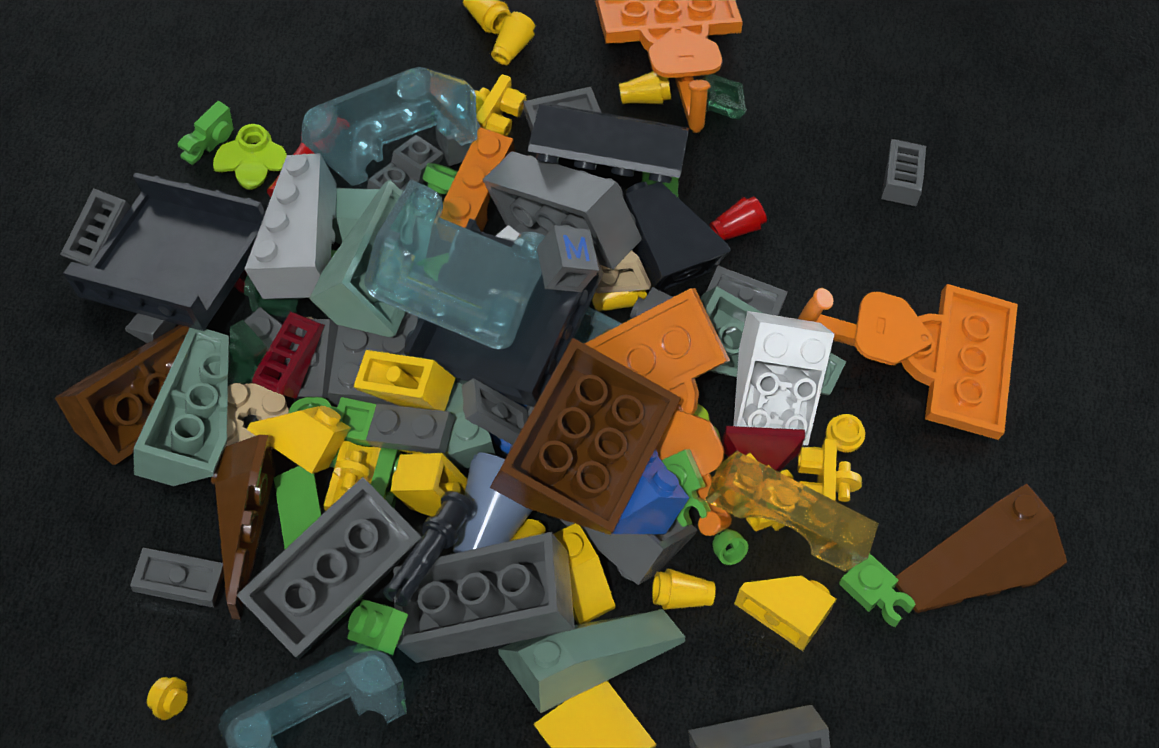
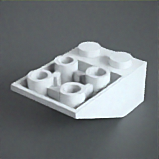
[734,311,834,446]

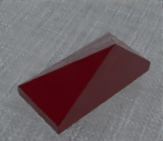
[722,426,805,474]

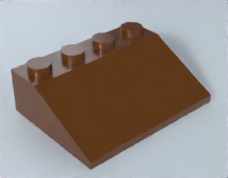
[490,338,681,535]

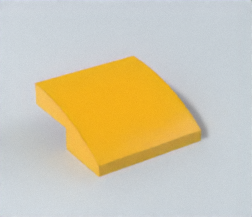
[534,681,657,748]

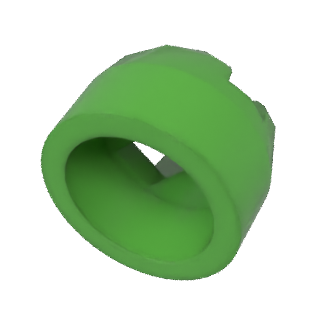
[712,529,748,565]

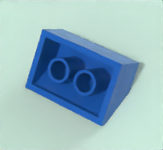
[604,449,689,534]

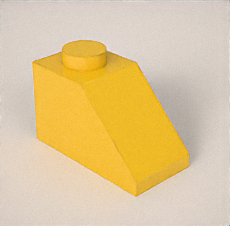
[353,350,455,411]
[247,406,350,474]
[390,453,467,517]
[554,524,615,624]
[734,575,836,651]

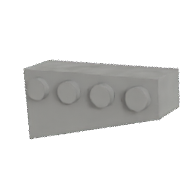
[245,153,337,299]

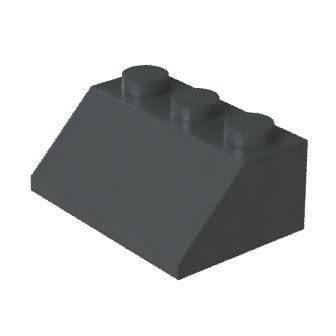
[560,517,698,585]
[688,705,830,748]

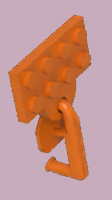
[595,0,742,133]
[798,284,1018,440]
[584,288,732,536]

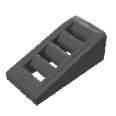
[881,139,926,206]
[60,188,131,266]

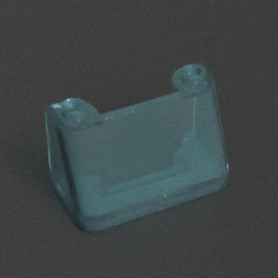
[301,67,477,186]
[365,180,545,349]
[219,644,407,748]

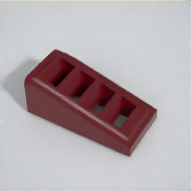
[252,312,325,399]

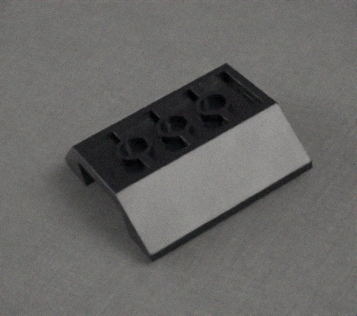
[528,103,689,183]

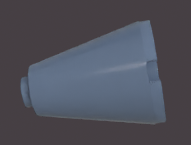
[453,452,533,553]

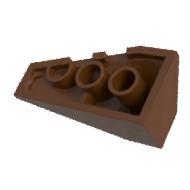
[55,325,207,465]
[211,434,277,620]
[895,483,1067,613]

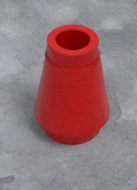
[710,196,767,240]

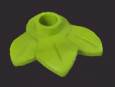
[213,124,287,190]

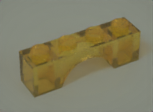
[705,451,879,572]

